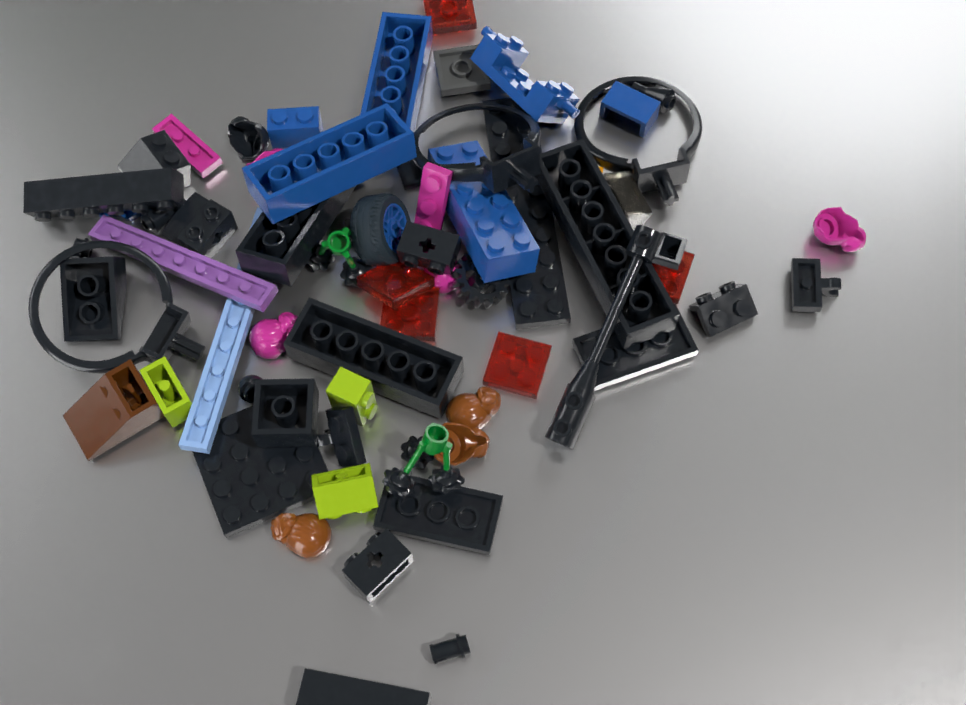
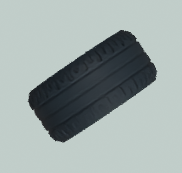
[350,193,411,267]

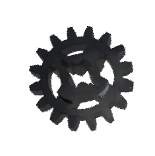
[451,252,511,309]

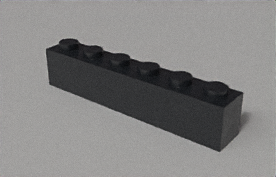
[23,168,184,222]

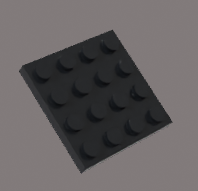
[192,406,328,538]

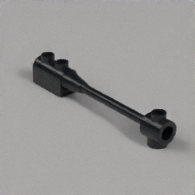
[545,225,663,450]

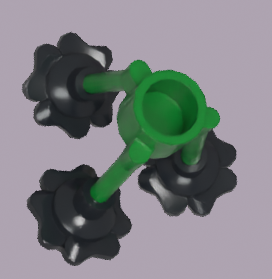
[307,219,373,287]
[382,423,465,498]

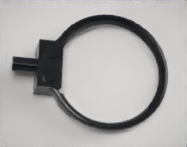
[574,76,702,206]
[413,103,541,194]
[28,240,206,373]

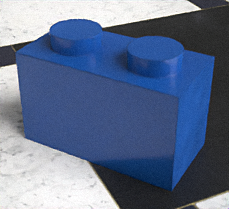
[267,106,323,149]

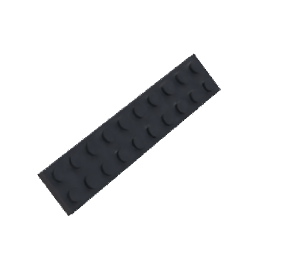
[482,98,571,329]

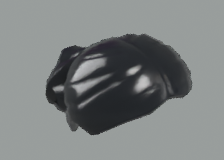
[228,116,269,161]

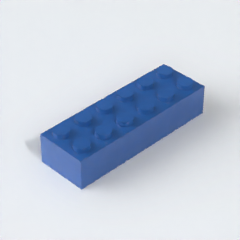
[360,12,433,132]
[242,103,417,224]
[427,140,540,283]

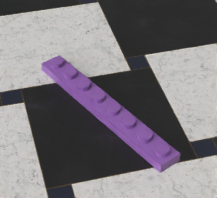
[88,215,278,313]

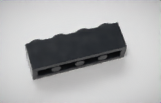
[296,668,432,705]

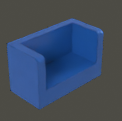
[599,81,661,138]

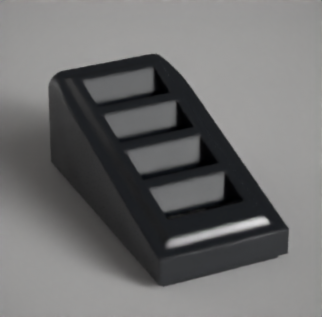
[652,232,688,270]

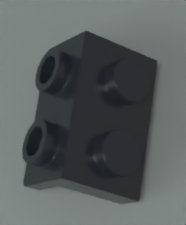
[689,281,758,337]

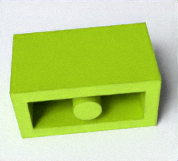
[139,356,192,428]
[326,366,378,427]
[311,463,378,520]

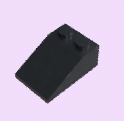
[60,256,127,342]

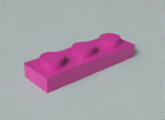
[152,114,223,179]
[414,162,453,230]

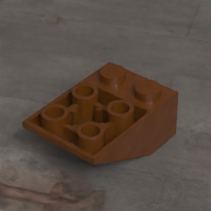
[63,359,165,461]

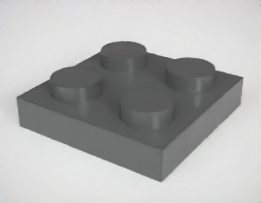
[433,44,491,97]

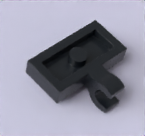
[791,258,841,312]
[317,406,367,466]

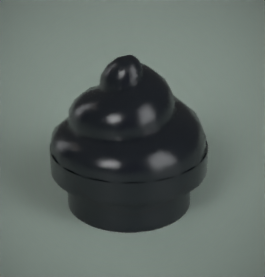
[238,375,262,403]

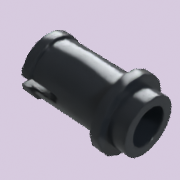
[429,634,471,664]

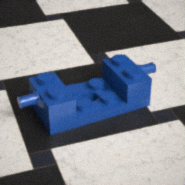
[470,26,580,124]

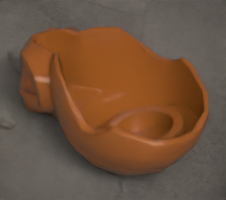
[446,386,501,429]
[433,423,490,466]
[271,513,332,558]

